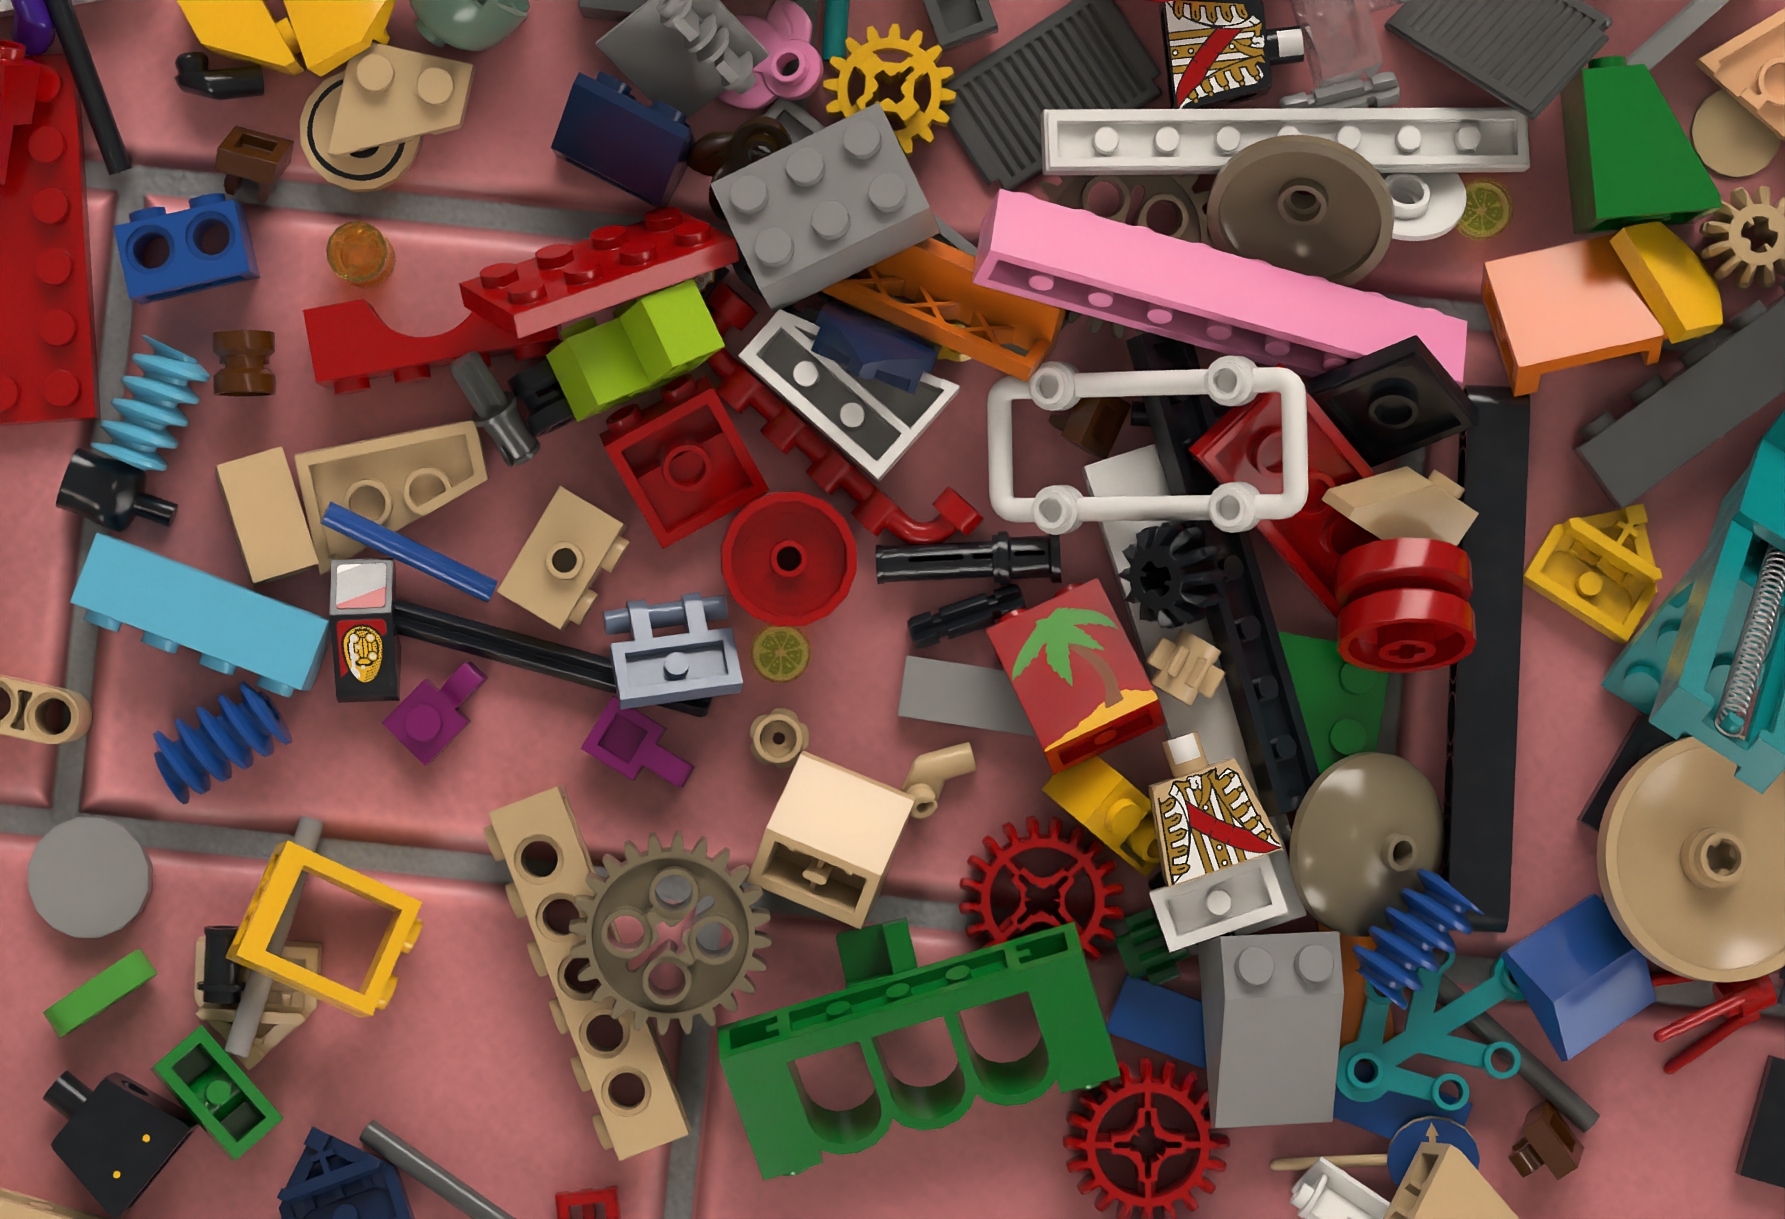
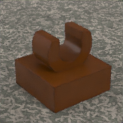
[214,126,294,203]
[1048,397,1131,460]
[1508,1100,1584,1180]

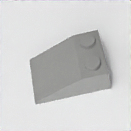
[1198,931,1344,1129]

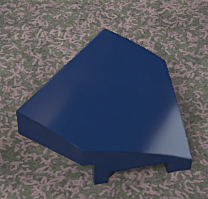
[811,298,942,394]
[277,1126,415,1219]

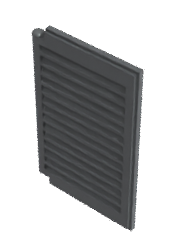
[929,0,1162,192]
[1384,0,1613,121]

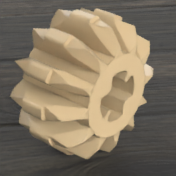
[1699,186,1785,290]

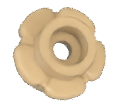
[749,708,810,769]

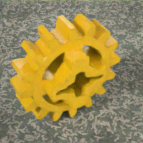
[823,23,956,158]

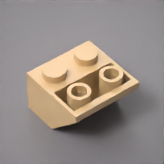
[746,751,917,929]

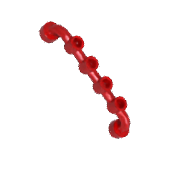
[705,280,985,545]

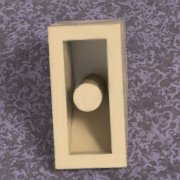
[1321,466,1479,546]

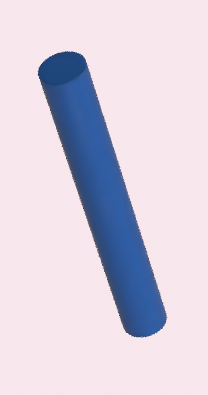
[320,501,498,602]

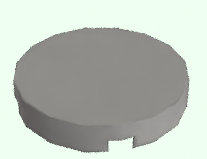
[28,817,153,938]

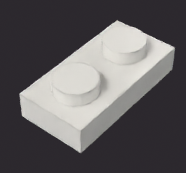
[1149,854,1288,952]

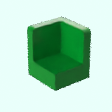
[836,917,918,989]

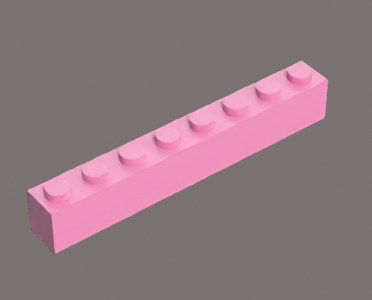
[972,189,1468,386]

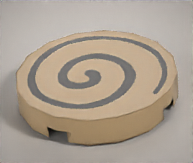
[299,70,423,193]

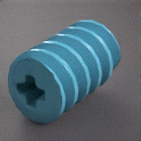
[90,334,211,471]

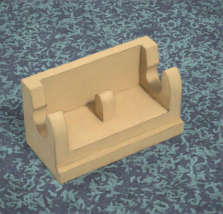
[215,446,319,588]

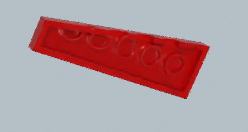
[0,53,101,426]

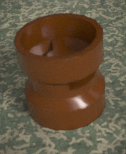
[213,330,276,397]

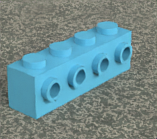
[70,533,331,698]

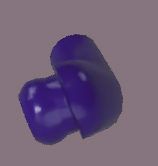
[10,0,55,56]

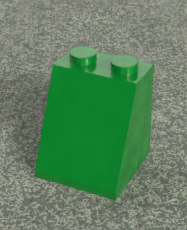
[1560,56,1722,234]

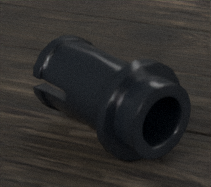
[197,925,246,1004]

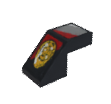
[329,558,401,703]

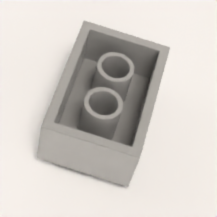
[710,102,941,313]

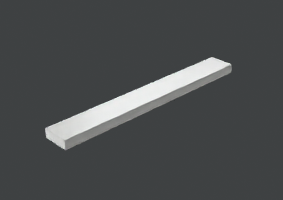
[1040,107,1530,175]

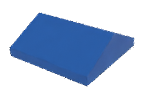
[1500,894,1656,1062]

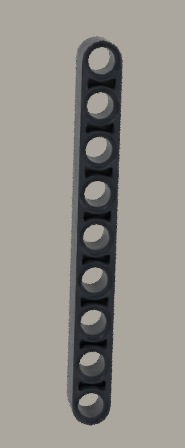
[1441,385,1530,933]

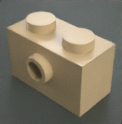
[497,486,630,631]

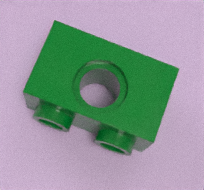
[150,1025,283,1161]

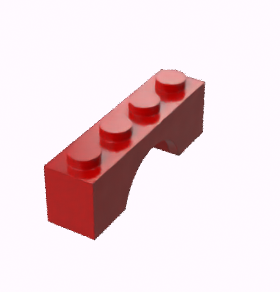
[303,299,564,395]

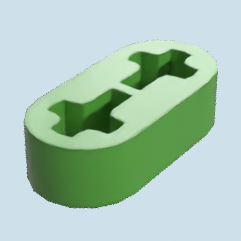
[43,948,158,1038]

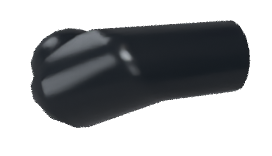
[174,52,264,100]

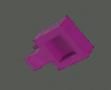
[382,661,488,766]
[580,696,695,788]

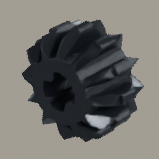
[1118,521,1229,629]

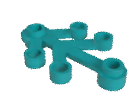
[1336,951,1526,1111]

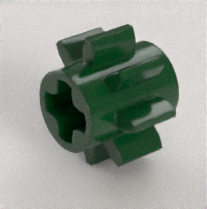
[1115,907,1190,986]

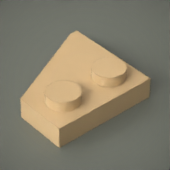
[327,42,476,159]

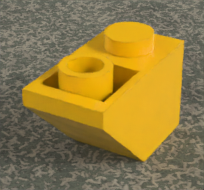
[177,0,305,77]
[1041,756,1160,878]

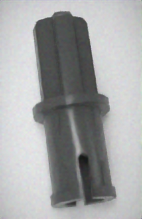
[450,351,540,467]

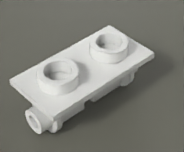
[1290,1156,1391,1219]

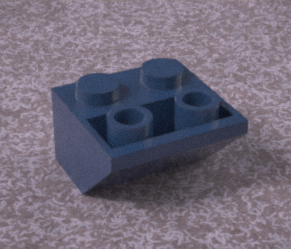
[551,71,696,208]

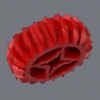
[959,815,1125,962]
[1062,1057,1230,1219]

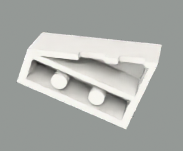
[738,309,960,483]

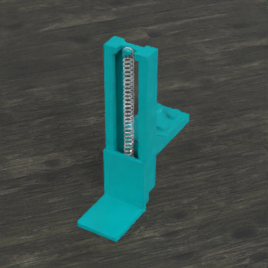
[1601,407,1785,794]

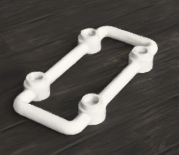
[987,356,1309,535]

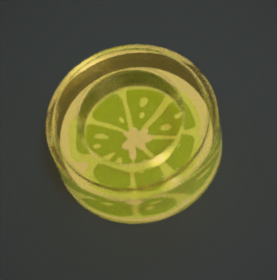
[1455,178,1514,241]
[750,624,811,683]

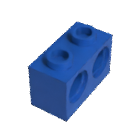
[113,193,260,304]

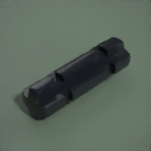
[907,584,1026,649]

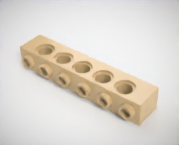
[484,785,692,1161]

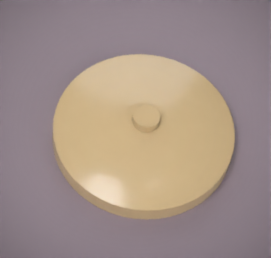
[1597,734,1785,982]

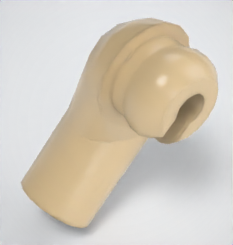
[900,742,977,819]

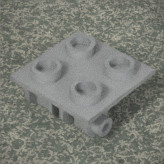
[596,0,770,121]

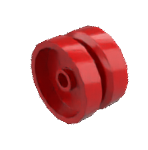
[720,491,857,627]
[1333,537,1477,673]

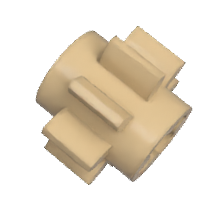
[1146,629,1226,706]

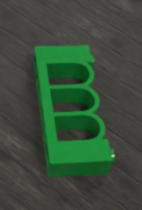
[717,922,1121,1180]

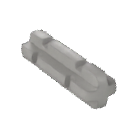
[1279,72,1400,109]

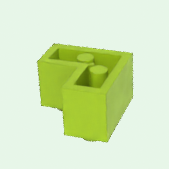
[546,278,725,422]

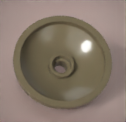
[1207,135,1394,287]
[1289,752,1445,937]

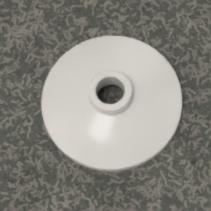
[1379,173,1467,241]

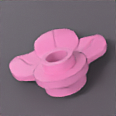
[717,0,823,110]

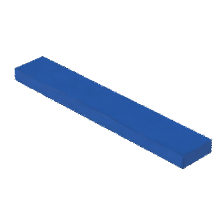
[1106,972,1473,1139]

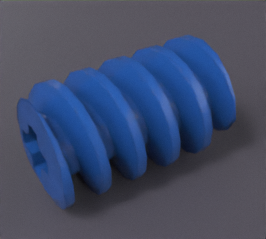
[153,681,292,804]
[1352,868,1485,1010]

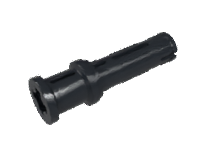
[876,531,1062,586]

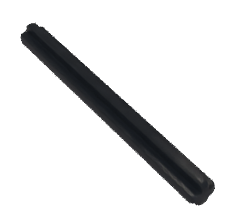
[395,599,713,717]

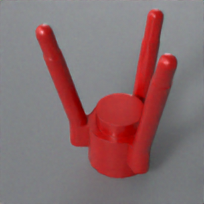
[1650,971,1777,1075]

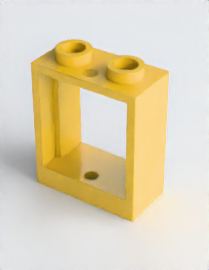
[225,840,423,1018]

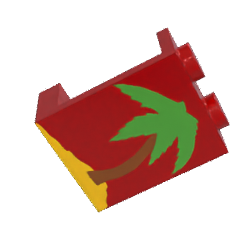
[986,578,1166,775]

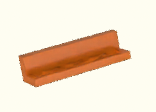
[821,237,1066,382]

